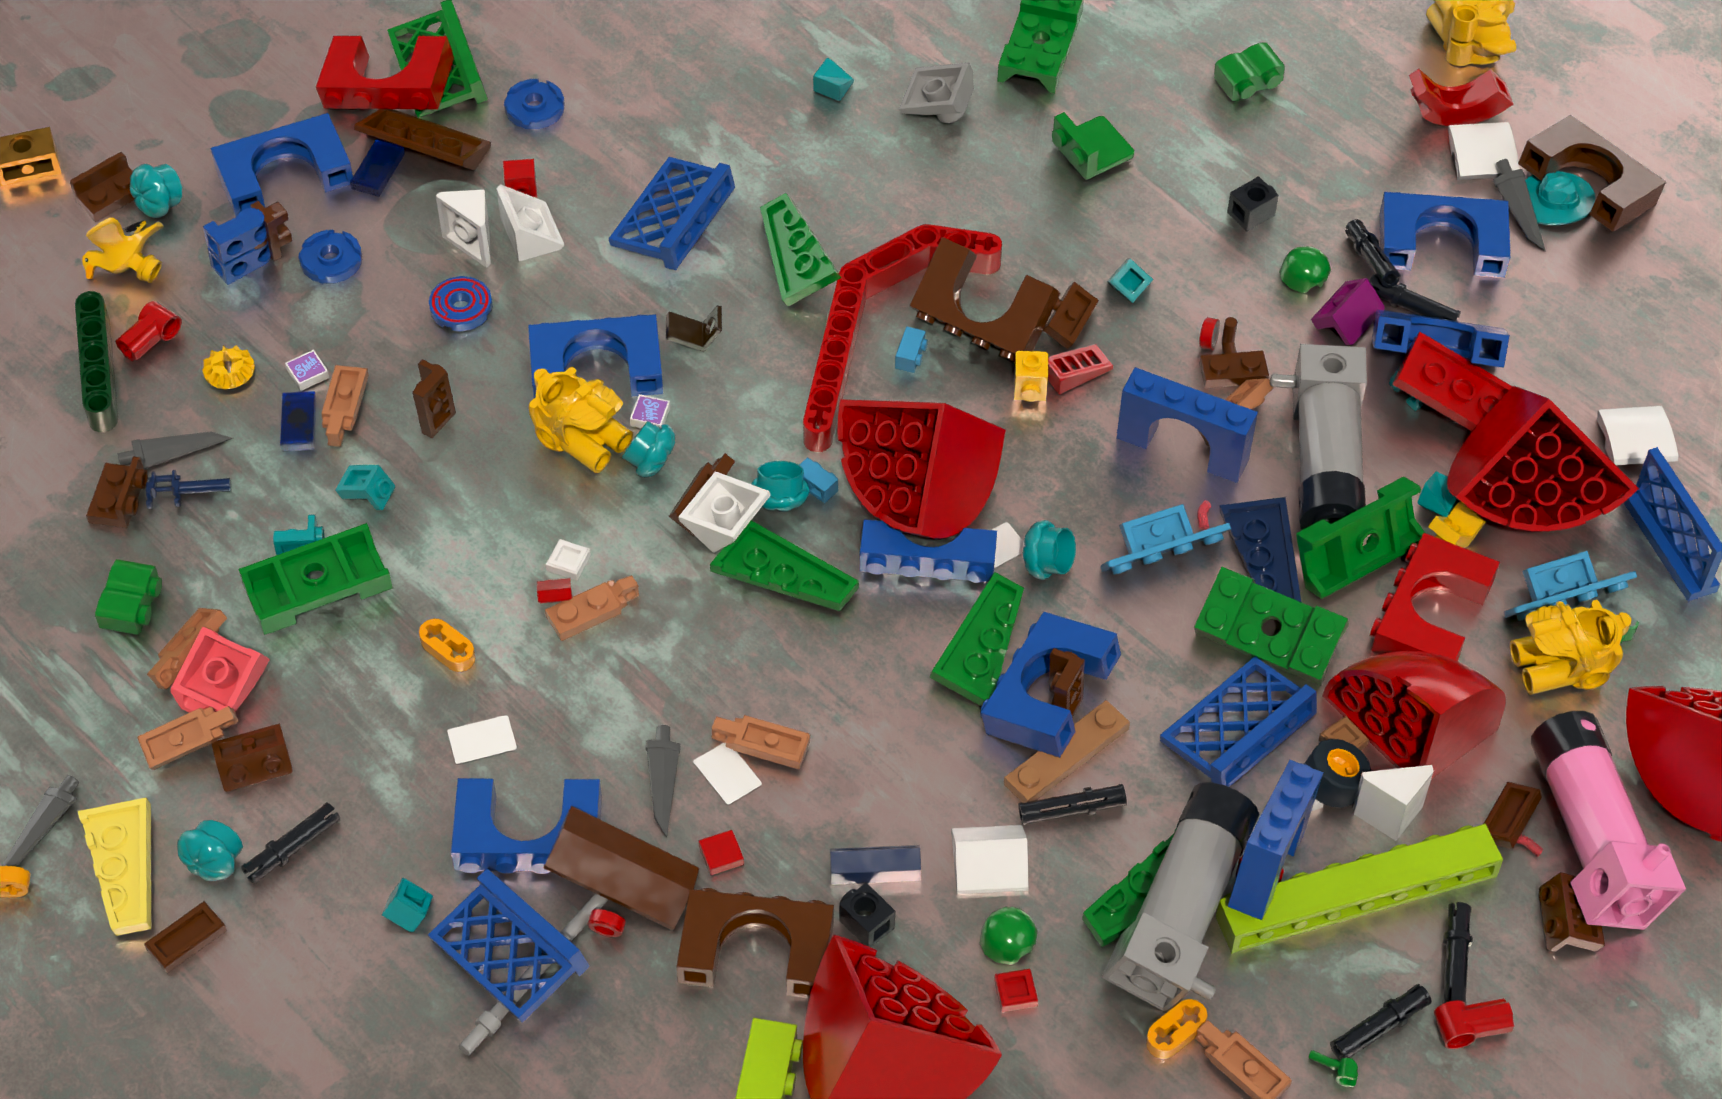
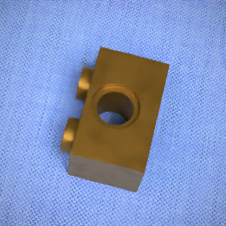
[0,127,61,186]

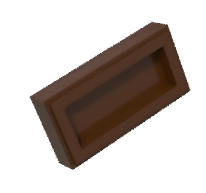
[1484,782,1542,850]
[144,901,227,974]

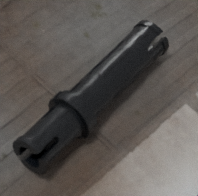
[1345,219,1400,288]
[1369,274,1461,321]
[1018,784,1127,825]
[241,802,340,884]
[1442,902,1473,1004]
[1330,984,1432,1060]

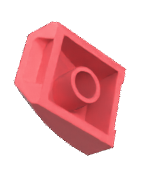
[170,627,270,713]

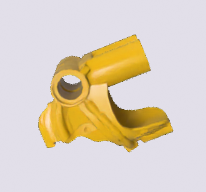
[1426,0,1516,66]
[528,367,633,473]
[1509,600,1632,695]

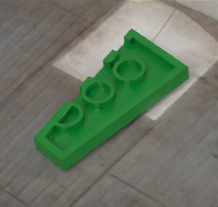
[760,193,841,307]
[710,520,859,611]
[930,572,1024,706]
[1082,828,1177,947]

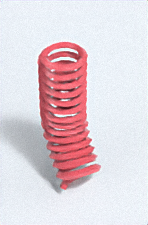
[1197,500,1211,530]
[1516,834,1543,857]

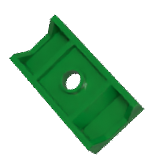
[997,0,1084,94]
[1296,476,1425,599]
[239,523,393,635]
[1194,567,1349,686]

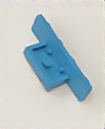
[1100,504,1231,575]
[1504,551,1637,621]

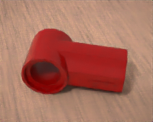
[115,301,182,362]
[1434,998,1514,1049]

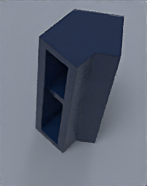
[830,845,921,885]

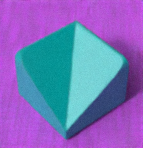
[813,58,854,101]
[1107,258,1154,303]
[1417,471,1459,517]
[382,878,433,932]

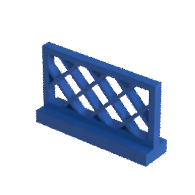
[608,157,735,271]
[1624,447,1722,602]
[1160,656,1317,787]
[428,868,590,1023]

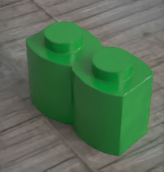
[1214,42,1285,101]
[95,559,162,635]

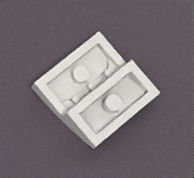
[1448,122,1520,180]
[1597,406,1679,465]

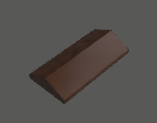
[354,109,491,171]
[543,806,699,931]

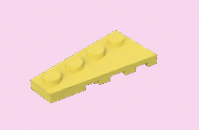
[78,798,151,936]

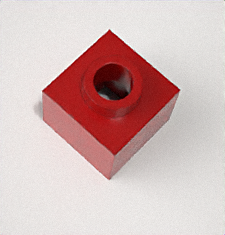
[503,159,537,198]

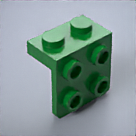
[1052,112,1134,180]

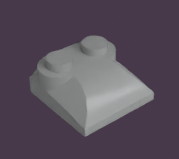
[899,62,974,123]

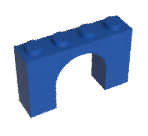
[210,113,354,218]
[1380,192,1511,278]
[1371,309,1510,368]
[528,314,663,398]
[1116,367,1258,483]
[980,611,1121,758]
[1228,760,1324,920]
[451,778,602,874]

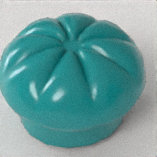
[130,164,182,218]
[621,421,675,478]
[751,461,810,512]
[1022,520,1076,580]
[177,820,243,882]

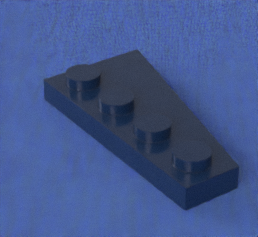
[1219,497,1301,602]

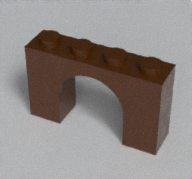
[1518,115,1666,232]
[910,237,1061,363]
[676,888,834,998]

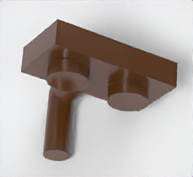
[1043,282,1099,349]
[1199,317,1269,388]

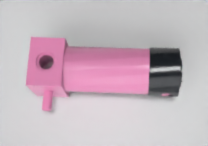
[1531,711,1686,930]

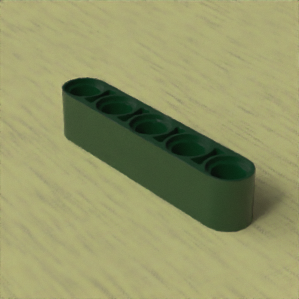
[75,291,118,432]

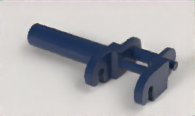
[146,470,231,509]

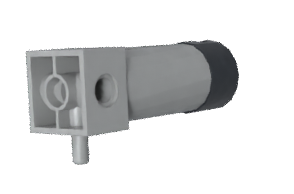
[1270,344,1367,530]
[1102,782,1259,1012]

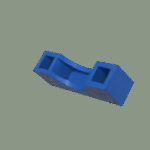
[860,520,997,583]

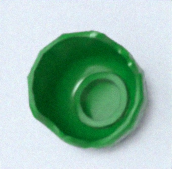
[1279,246,1331,293]
[979,906,1038,965]

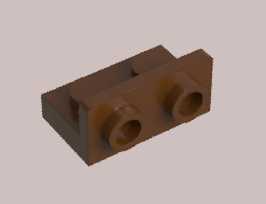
[70,152,134,223]
[412,359,456,438]
[86,456,148,528]
[1049,648,1085,718]
[211,723,293,792]
[1539,872,1605,952]

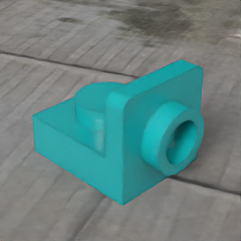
[335,465,395,510]
[273,514,325,555]

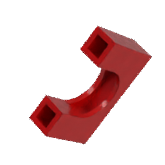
[316,36,454,110]
[1369,533,1500,661]

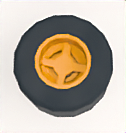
[1304,739,1371,808]

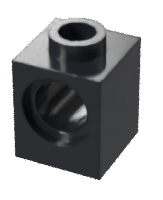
[1227,176,1279,231]
[839,883,896,947]

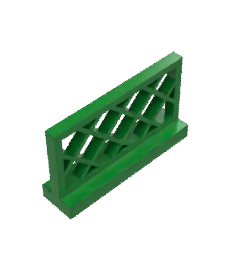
[387,0,488,118]

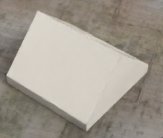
[496,184,565,261]
[436,190,491,268]
[679,471,771,553]
[1352,765,1434,841]
[951,825,1029,894]

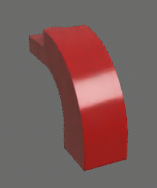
[1409,69,1514,126]

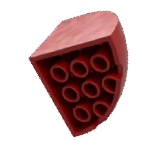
[1447,386,1639,531]
[837,399,1006,539]
[1322,651,1506,779]
[1626,686,1722,842]
[803,935,1002,1099]

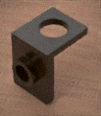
[666,305,722,352]

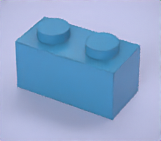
[895,326,928,373]
[799,457,838,504]

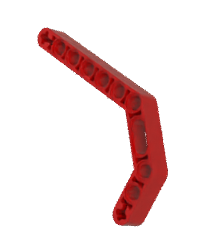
[803,224,1002,452]

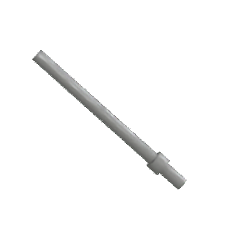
[459,893,608,1056]

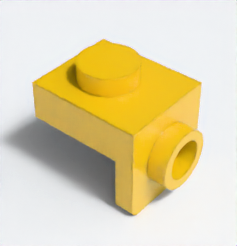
[1014,351,1048,402]
[1428,502,1485,548]

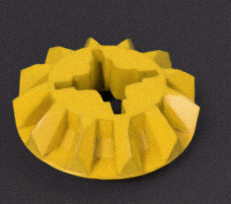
[202,344,255,389]

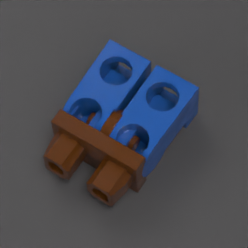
[203,201,292,285]

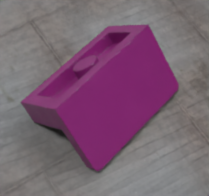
[1311,278,1385,346]

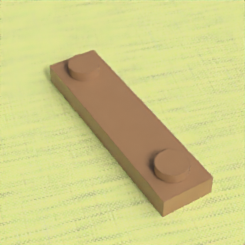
[1004,700,1130,803]

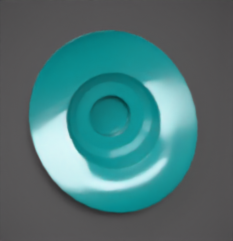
[1525,171,1596,226]

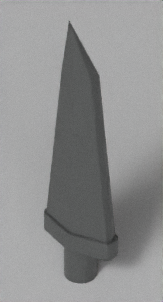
[1493,159,1546,251]
[117,432,233,470]
[645,725,680,837]
[2,775,79,866]

